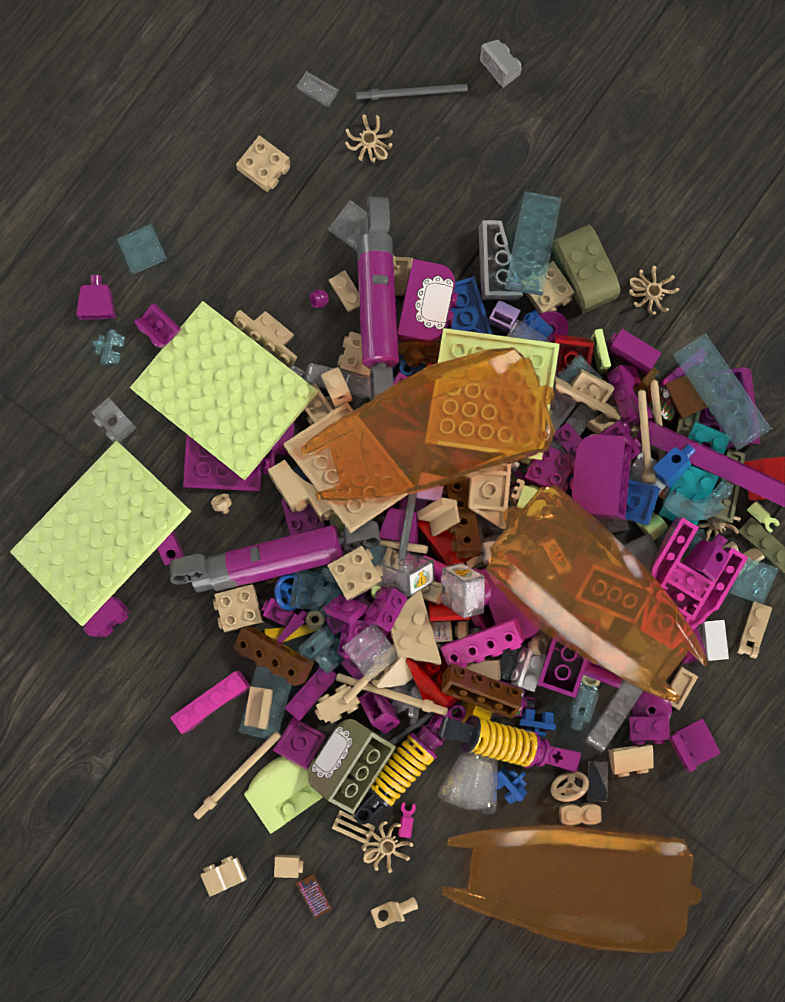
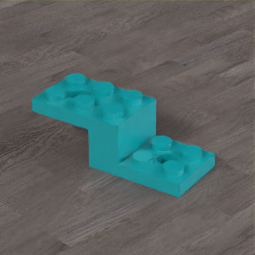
[658,421,731,526]

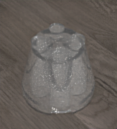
[438,751,498,814]

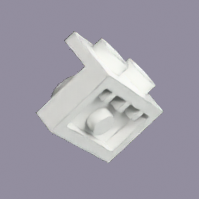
[511,647,546,692]

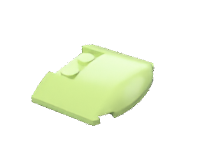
[244,756,323,834]

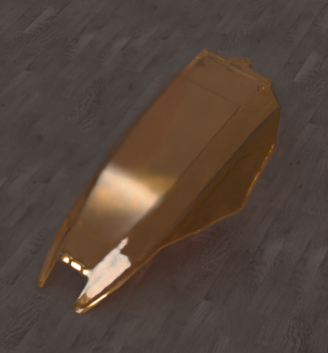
[301,347,556,501]
[487,485,708,702]
[442,824,702,953]

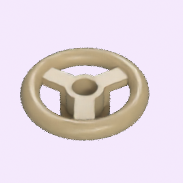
[551,771,589,802]

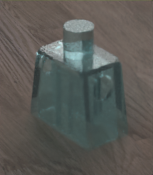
[298,625,339,661]
[569,683,599,731]

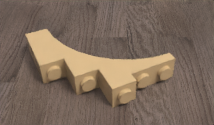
[268,460,336,522]

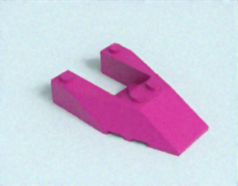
[639,517,748,649]

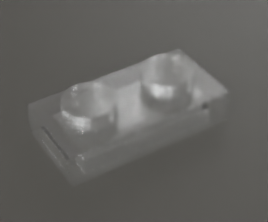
[297,71,338,108]

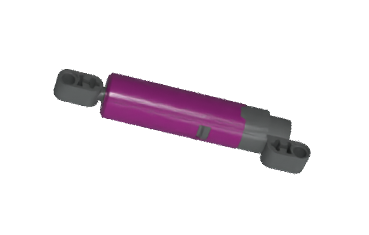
[357,196,399,403]
[170,521,380,593]

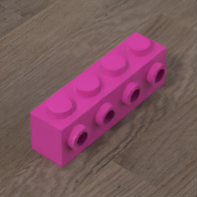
[441,617,525,668]

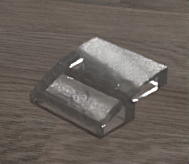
[342,624,398,681]

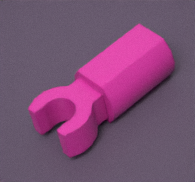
[398,802,416,838]

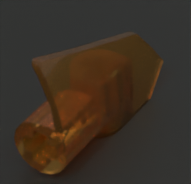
[398,340,441,368]

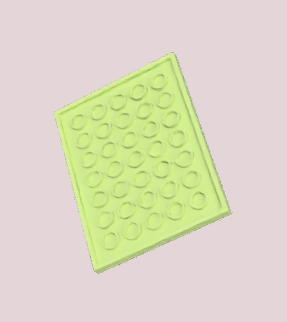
[130,301,318,480]
[10,440,191,626]

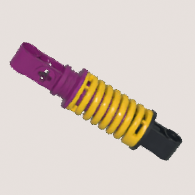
[352,702,466,825]
[438,715,581,772]

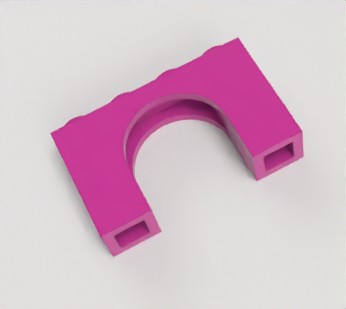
[170,671,250,734]

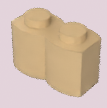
[559,803,601,825]
[201,856,247,897]

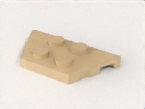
[468,455,512,529]
[390,590,441,665]

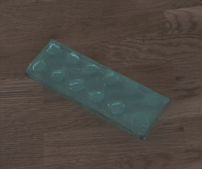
[505,192,562,296]
[673,333,772,450]

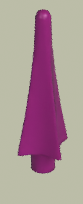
[277,610,308,643]

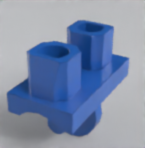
[519,709,556,738]
[492,766,527,804]

